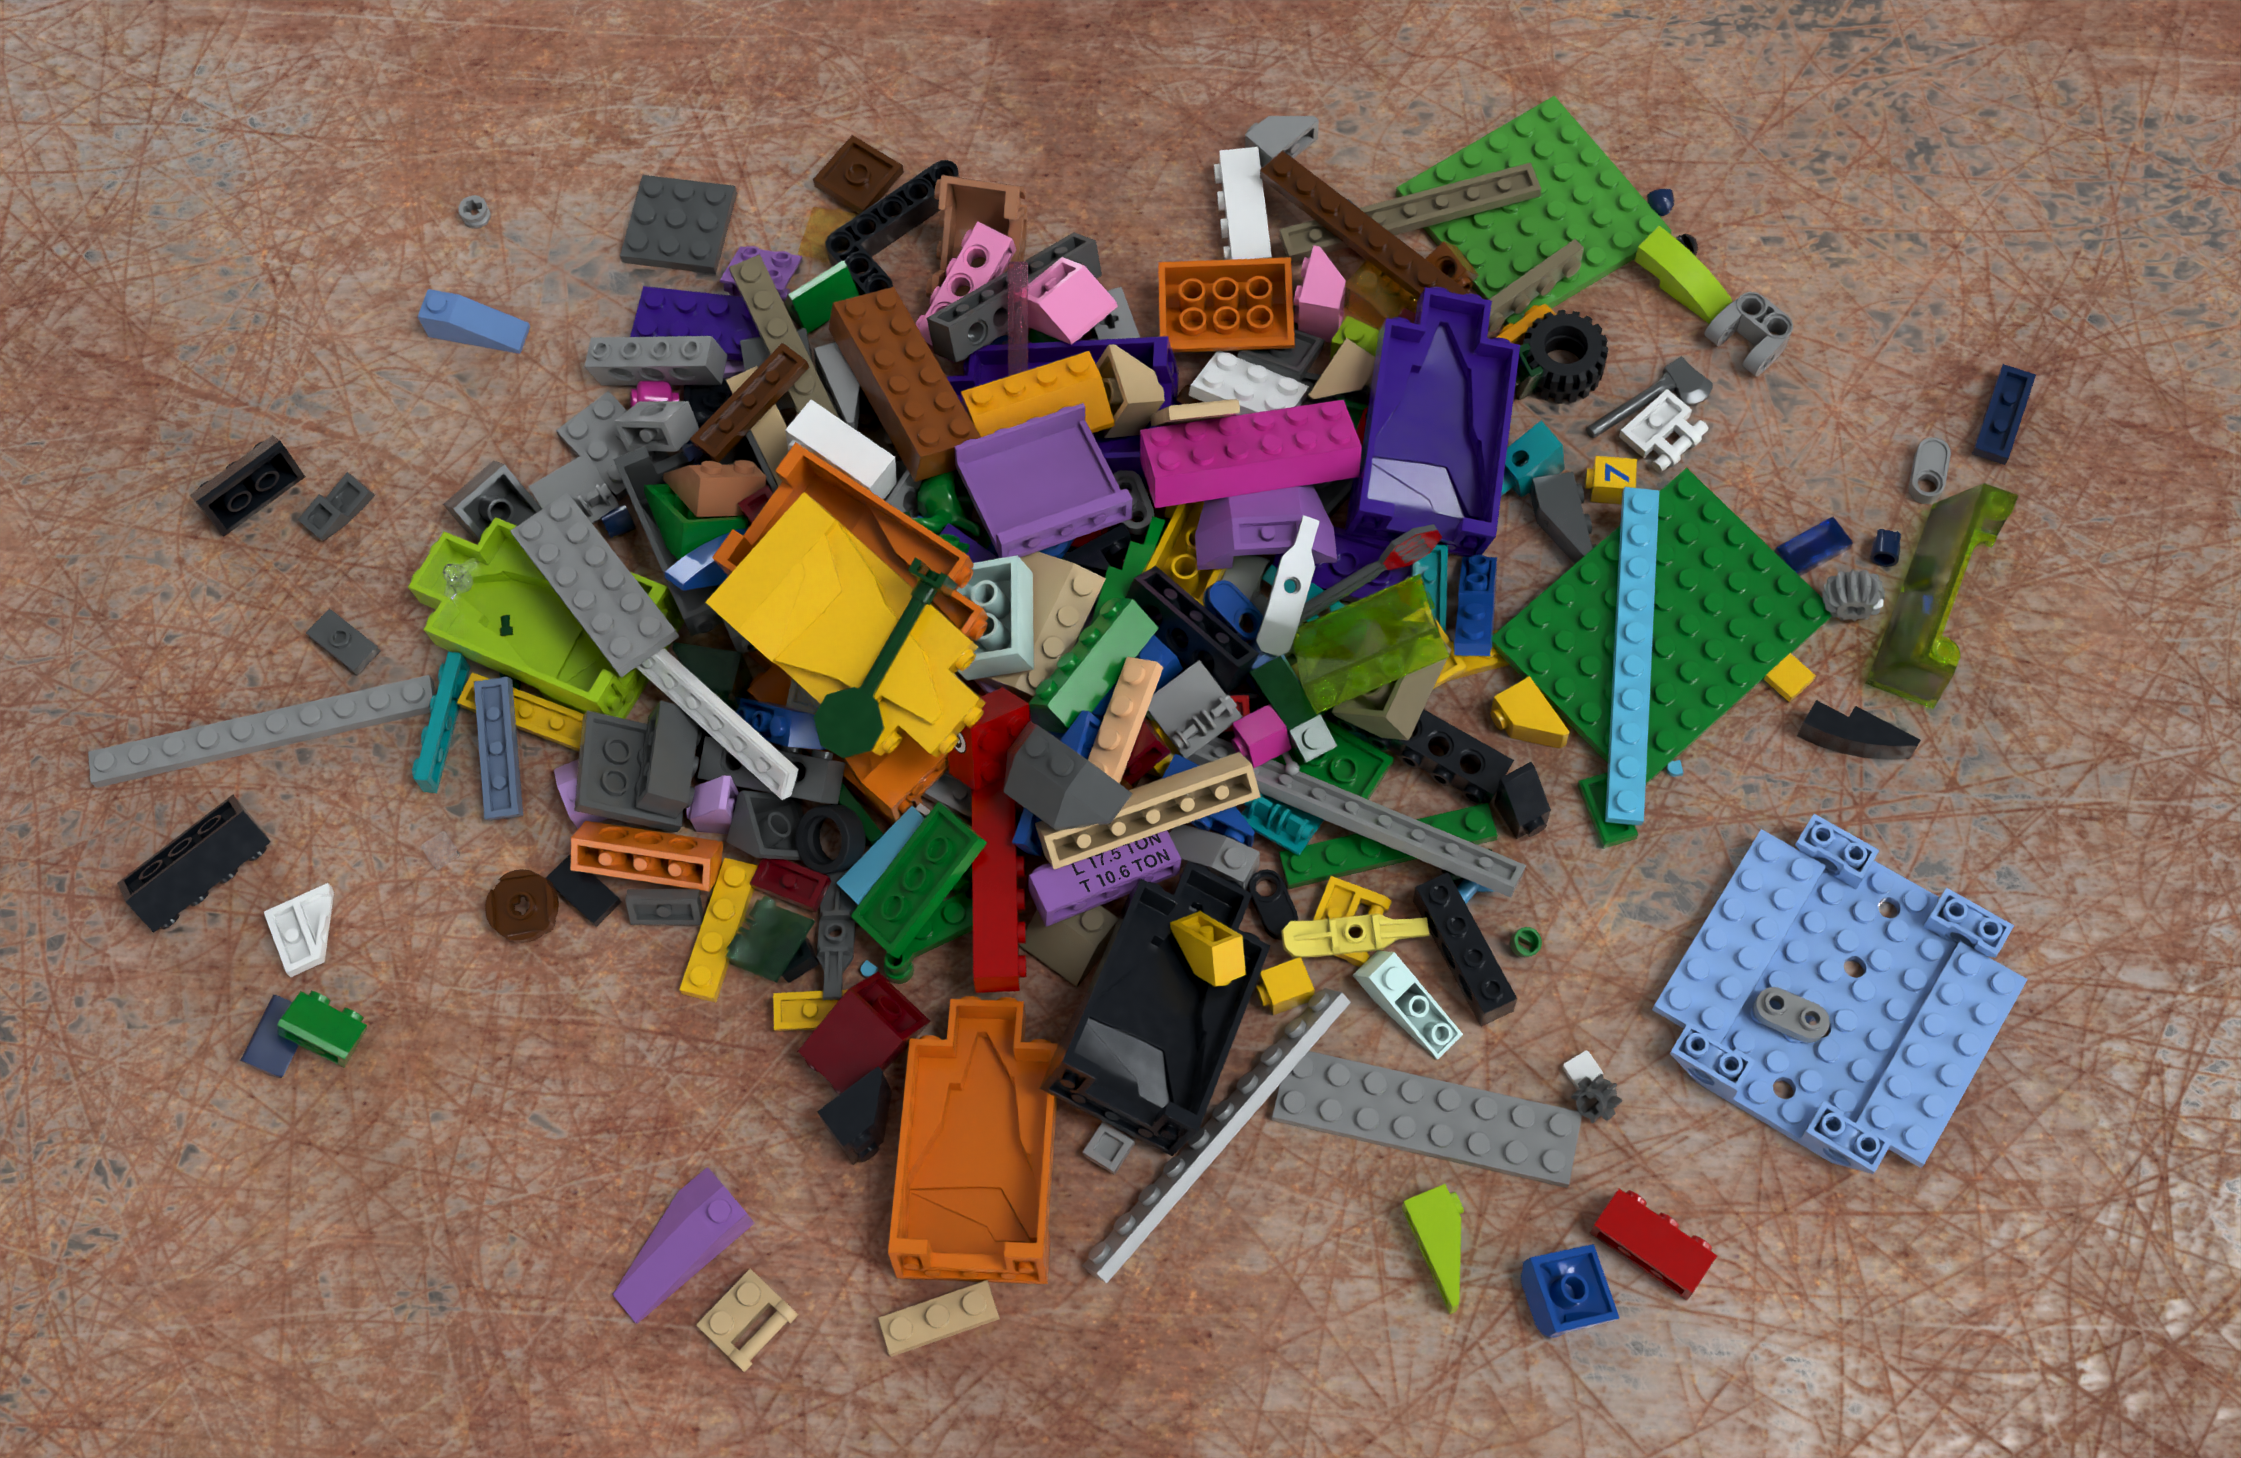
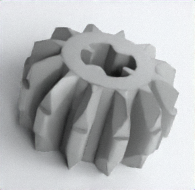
[1823,569,1885,622]

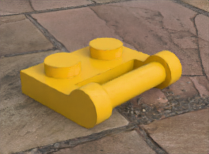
[1313,876,1392,967]

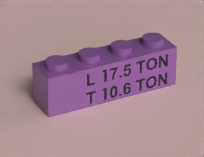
[1028,830,1182,927]

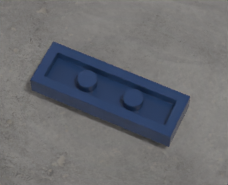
[1972,364,2036,465]

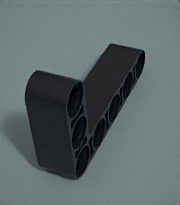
[825,160,960,296]

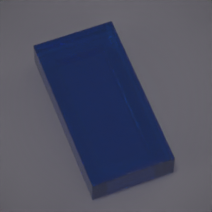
[1774,517,1853,576]

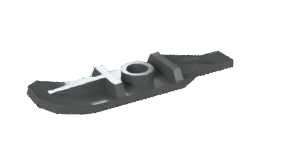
[817,871,857,1000]

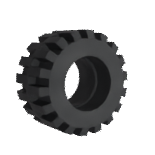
[1523,310,1608,403]

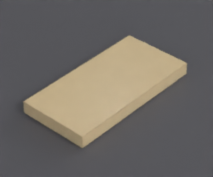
[1150,399,1240,426]

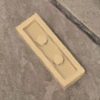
[878,1280,1000,1357]

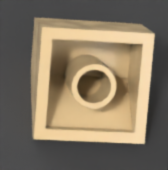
[1096,344,1165,438]

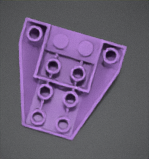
[1195,484,1337,570]

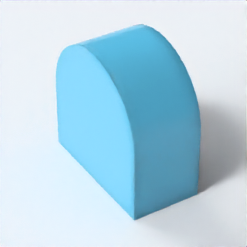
[1667,760,1683,777]
[860,960,879,978]

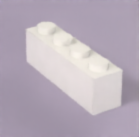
[1214,147,1272,260]

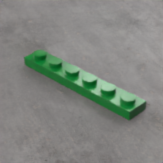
[1279,803,1498,889]

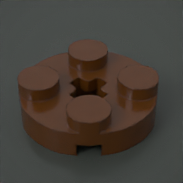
[485,869,559,943]

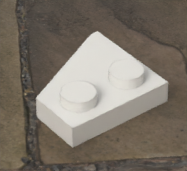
[264,883,334,977]

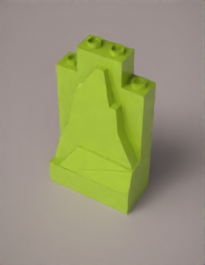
[408,517,684,719]

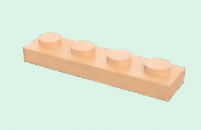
[1088,657,1163,784]

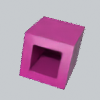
[1231,704,1291,768]

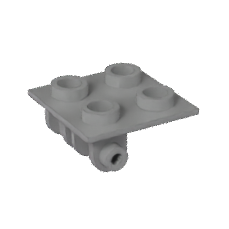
[528,452,619,524]
[1148,660,1243,759]

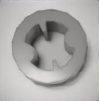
[458,195,491,229]

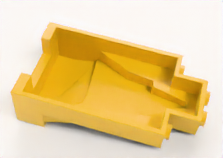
[706,492,986,758]

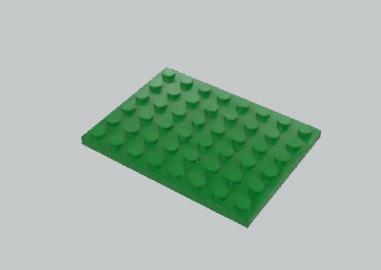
[1492,468,1832,785]

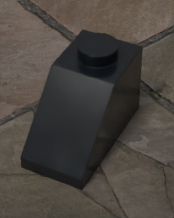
[1494,762,1551,839]

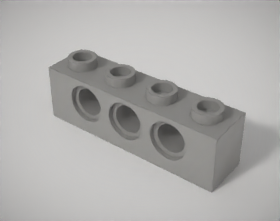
[585,336,727,386]

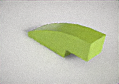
[1635,226,1733,324]

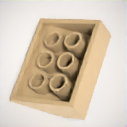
[978,551,1106,703]

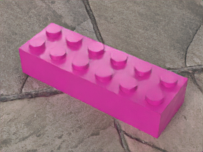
[1140,400,1362,508]

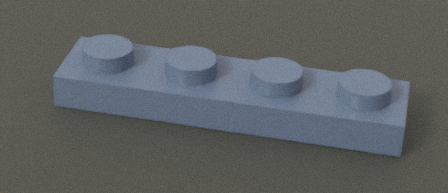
[474,677,523,821]

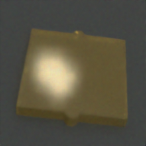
[798,207,859,263]

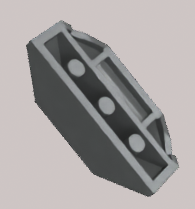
[1004,721,1132,831]

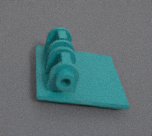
[1242,793,1324,856]

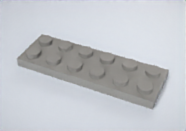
[510,492,679,677]

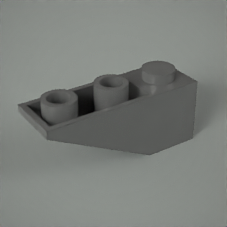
[1529,472,1597,564]

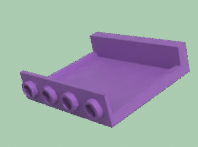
[954,403,1133,558]

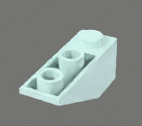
[1353,950,1463,1059]

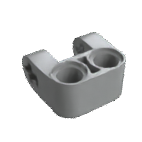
[1704,292,1793,377]

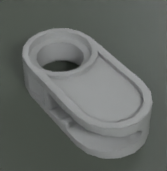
[1909,437,1951,504]

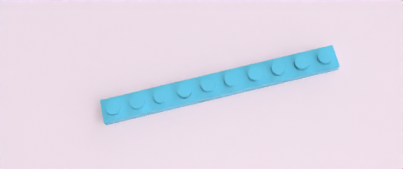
[1605,487,1659,826]

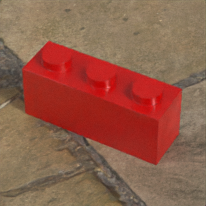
[1590,1188,1717,1301]

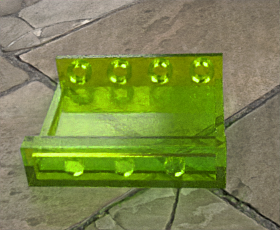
[1293,574,1450,714]

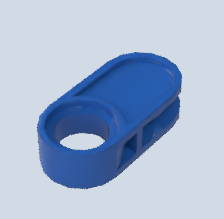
[1203,580,1263,642]

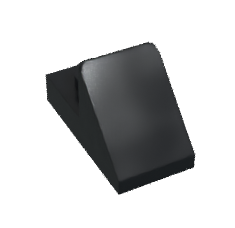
[1063,523,1131,578]

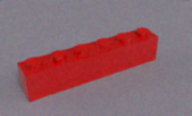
[972,779,1027,993]

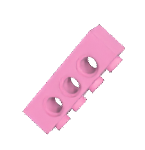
[916,221,1016,363]

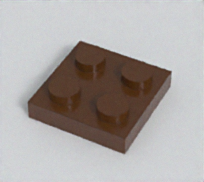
[813,135,904,214]

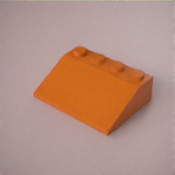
[1158,257,1295,352]

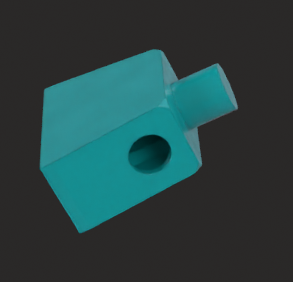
[1501,420,1565,497]

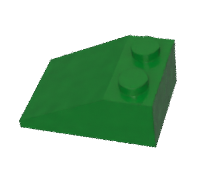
[644,484,748,560]

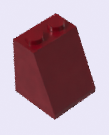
[798,972,931,1095]

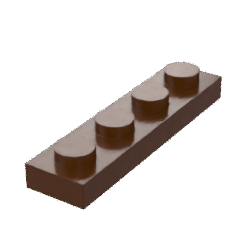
[690,342,810,463]

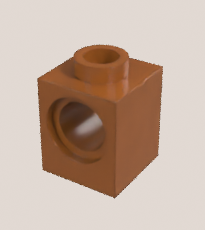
[1425,241,1479,291]

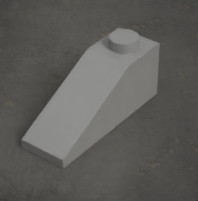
[814,342,863,430]
[1169,825,1260,891]

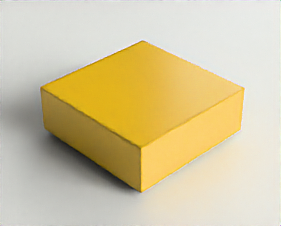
[1764,653,1816,703]

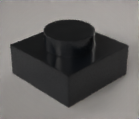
[772,933,819,983]

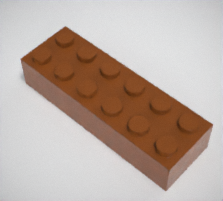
[828,287,981,482]

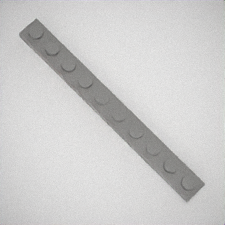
[88,675,435,788]
[1180,737,1526,897]
[1082,988,1351,1284]

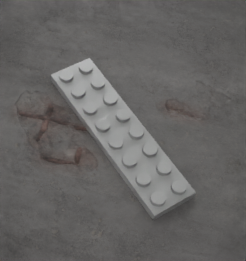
[1272,1051,1582,1188]

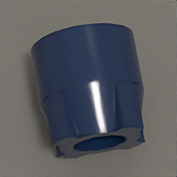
[601,504,636,538]
[1870,529,1901,567]

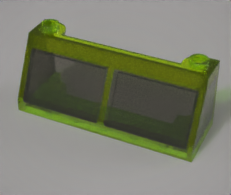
[1865,483,2018,709]

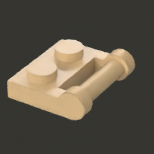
[696,1269,798,1372]

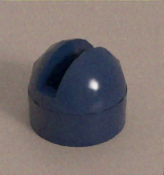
[1647,189,1674,216]

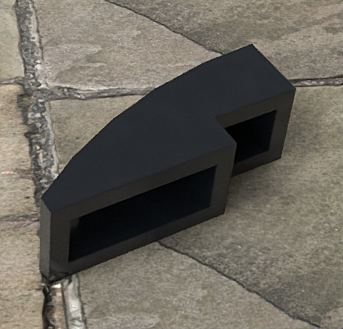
[1797,700,1921,760]

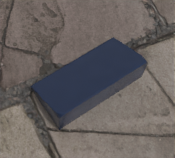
[240,995,299,1078]

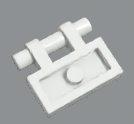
[1619,389,1708,473]

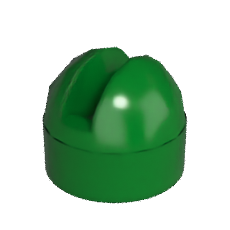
[1509,927,1542,958]

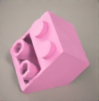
[1294,245,1346,343]
[1016,257,1118,345]

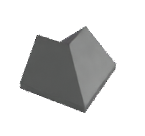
[726,790,803,861]

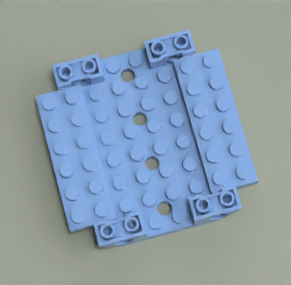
[1652,814,2028,1174]

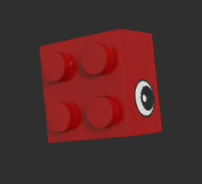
[948,687,1030,791]

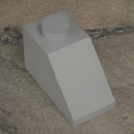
[1245,116,1319,168]

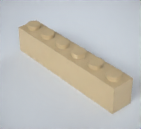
[1035,752,1261,870]

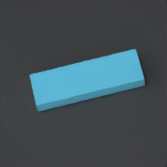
[837,806,925,905]

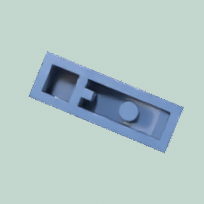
[418,289,530,354]

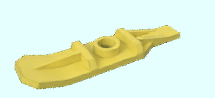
[1281,913,1429,958]

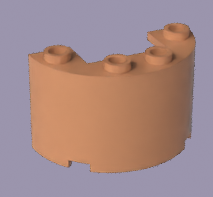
[926,175,1028,306]

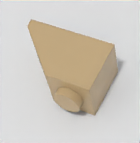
[1307,338,1375,400]

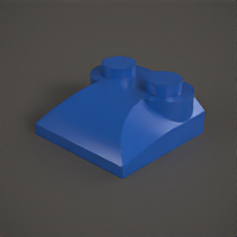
[1521,1244,1620,1338]

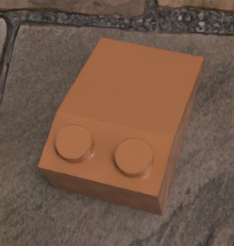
[663,460,766,517]

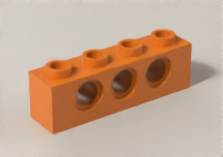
[570,821,723,891]

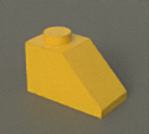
[1490,676,1570,749]
[1170,911,1246,987]

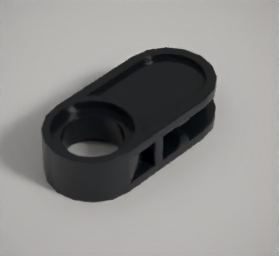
[1249,869,1298,940]

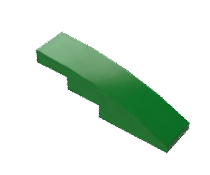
[1090,516,1165,626]

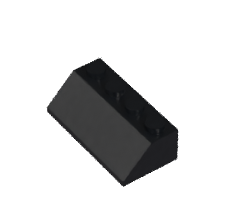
[117,795,271,933]

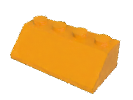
[961,351,1114,437]

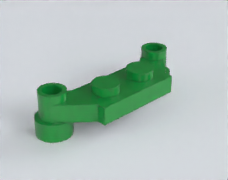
[884,892,973,984]

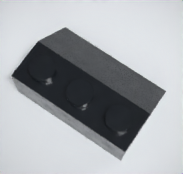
[190,435,305,537]

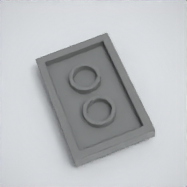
[556,391,670,501]

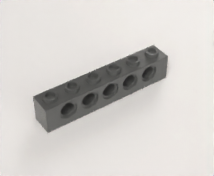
[927,232,1102,363]

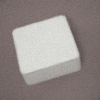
[1563,1050,1603,1090]

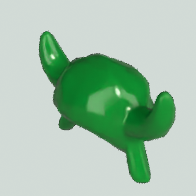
[912,470,982,537]

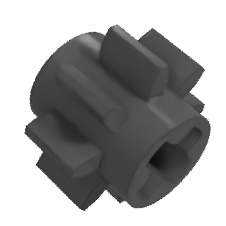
[1571,1074,1622,1123]

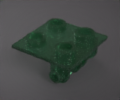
[725,895,815,983]

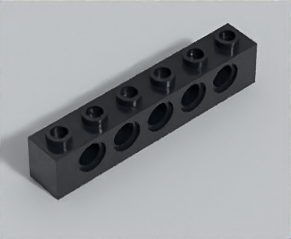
[1305,654,1514,804]

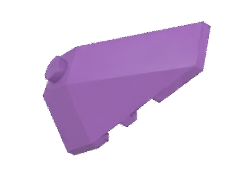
[612,1167,755,1324]

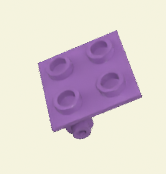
[720,246,802,301]

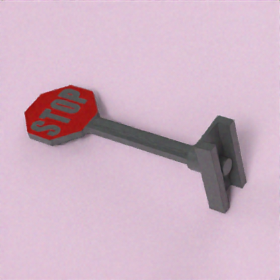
[1250,524,1442,666]

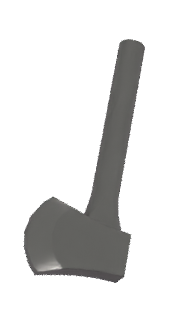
[1586,356,1713,439]

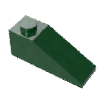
[1249,656,1337,766]

